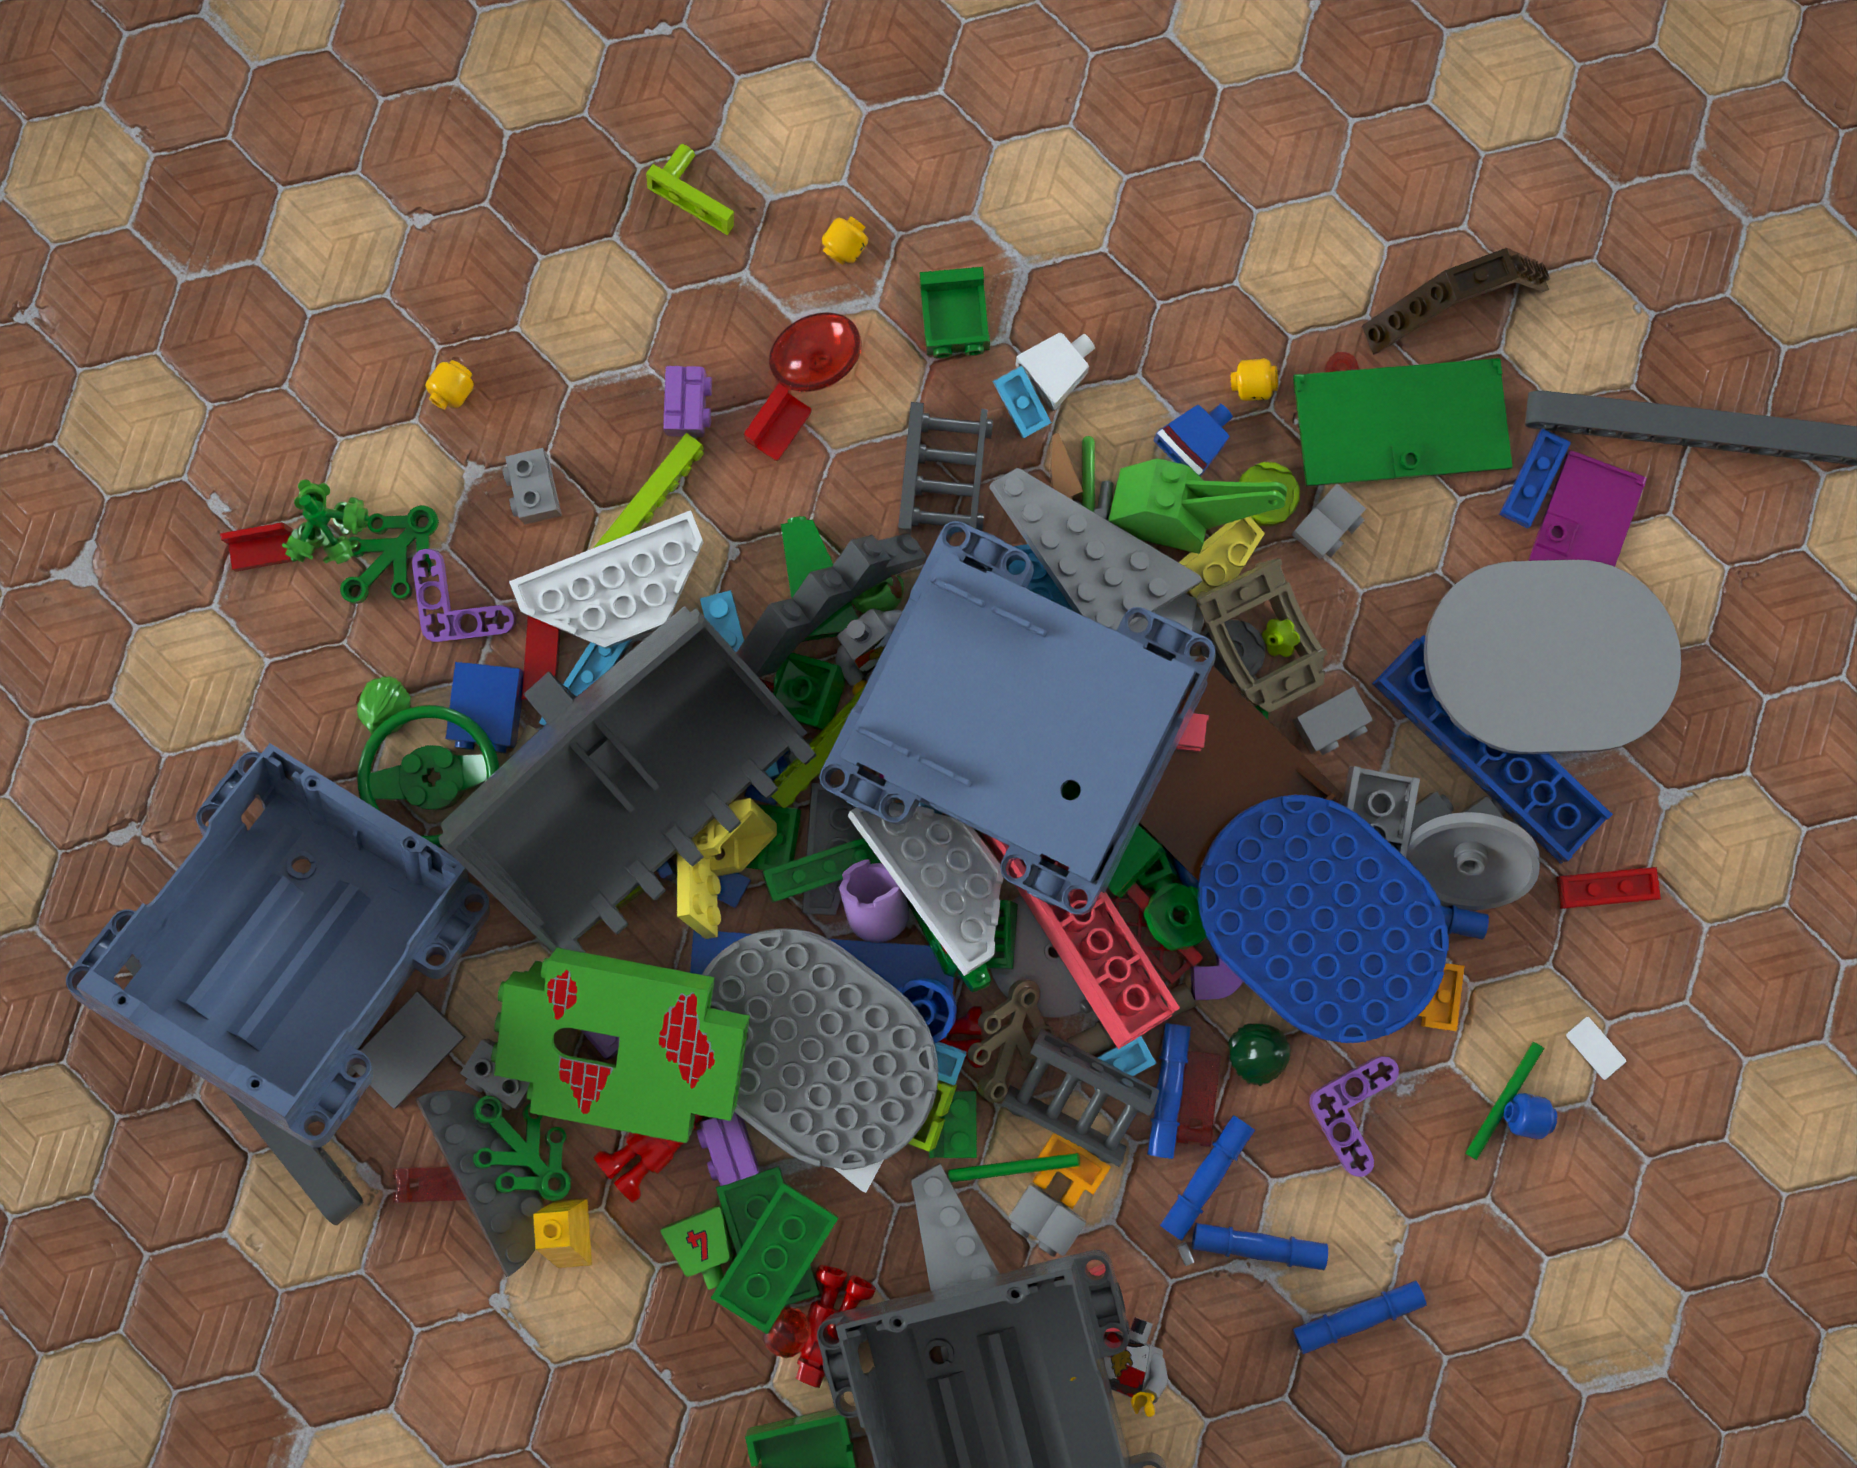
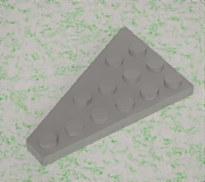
[989,468,1202,630]

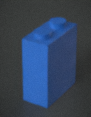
[445,662,524,753]

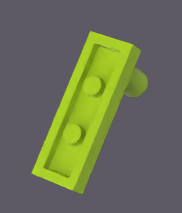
[646,144,734,235]

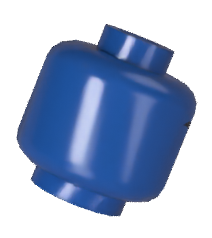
[1504,1093,1557,1140]

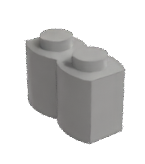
[1291,484,1366,559]
[1008,1183,1086,1257]

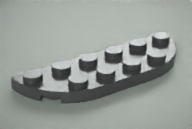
[415,1090,544,1277]

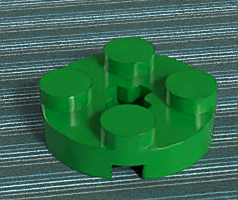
[1144,883,1206,951]

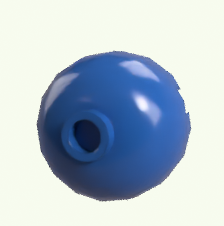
[897,977,957,1043]

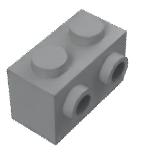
[503,448,562,524]
[1292,686,1373,756]
[460,1039,530,1110]

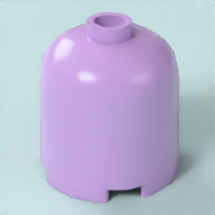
[839,859,909,943]

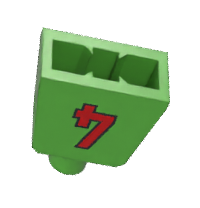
[660,1204,733,1290]

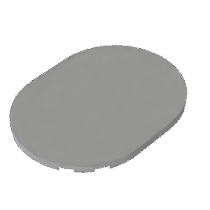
[1424,560,1681,754]
[702,928,939,1170]

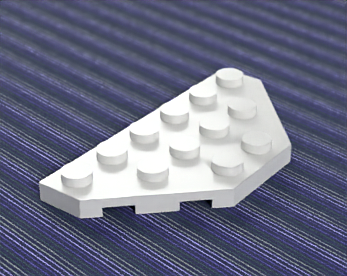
[509,510,704,649]
[848,803,1003,976]

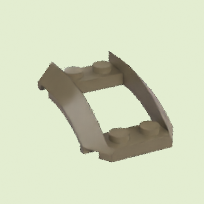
[1196,558,1328,713]

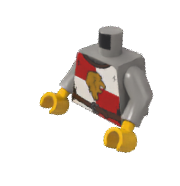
[835,608,903,696]
[1070,1317,1169,1417]

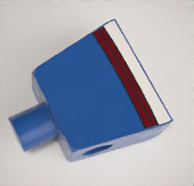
[1153,404,1233,477]

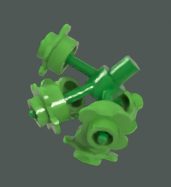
[282,479,369,564]

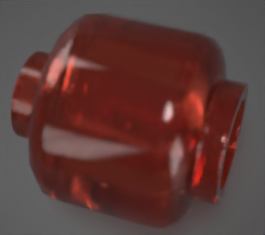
[763,1307,811,1358]

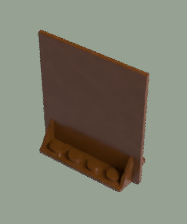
[1139,654,1343,882]

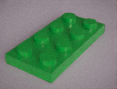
[716,1165,820,1306]
[711,1182,839,1334]

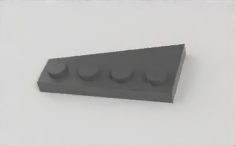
[802,783,861,915]

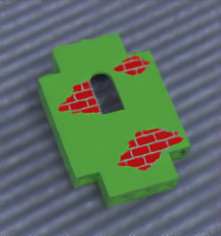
[491,947,750,1143]

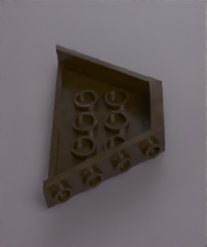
[1362,248,1550,355]

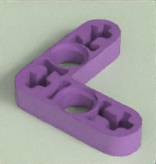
[412,549,517,642]
[1309,1056,1399,1177]

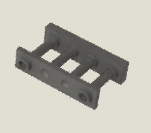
[898,402,993,535]
[1002,1029,1159,1167]

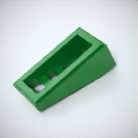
[985,900,1018,969]

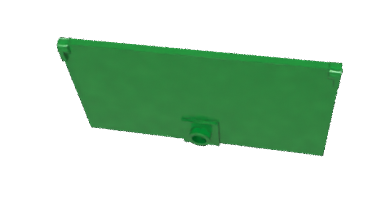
[1293,358,1513,487]

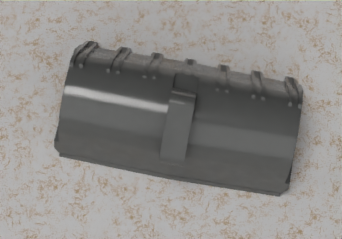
[438,606,817,953]

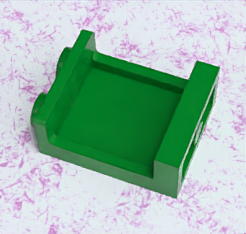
[920,267,990,359]

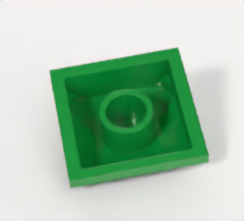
[770,653,845,730]

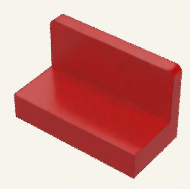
[743,382,812,461]
[220,522,298,572]

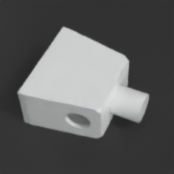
[1015,333,1095,411]

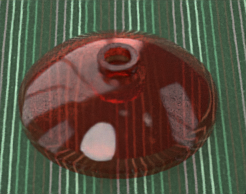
[769,312,862,392]

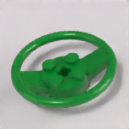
[357,705,500,848]

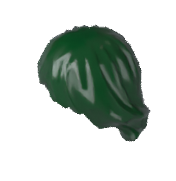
[1228,1024,1291,1086]

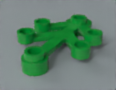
[340,505,439,604]
[473,1096,571,1201]

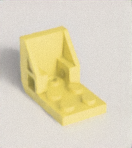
[677,798,777,939]

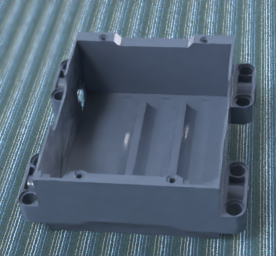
[819,521,1216,915]
[66,743,490,1147]

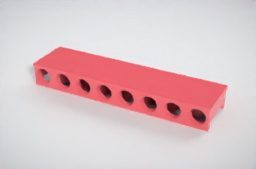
[982,833,1180,1049]

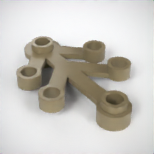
[968,979,1054,1103]

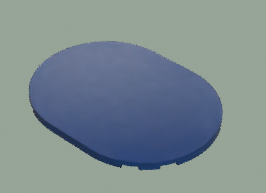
[1198,795,1449,1043]

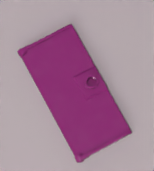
[1528,450,1647,567]

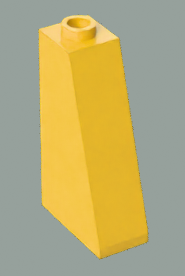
[533,1198,592,1268]

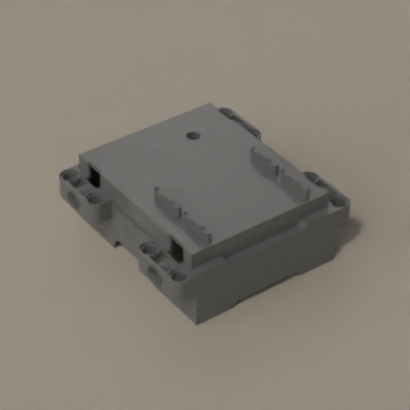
[817,1250,1166,1468]

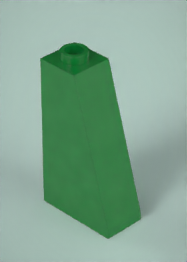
[781,516,858,642]
[1062,781,1166,898]

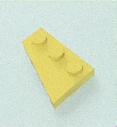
[1178,516,1265,607]

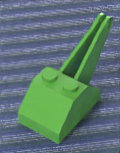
[1108,458,1287,554]

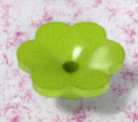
[1261,618,1300,657]

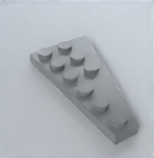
[911,1163,1000,1362]

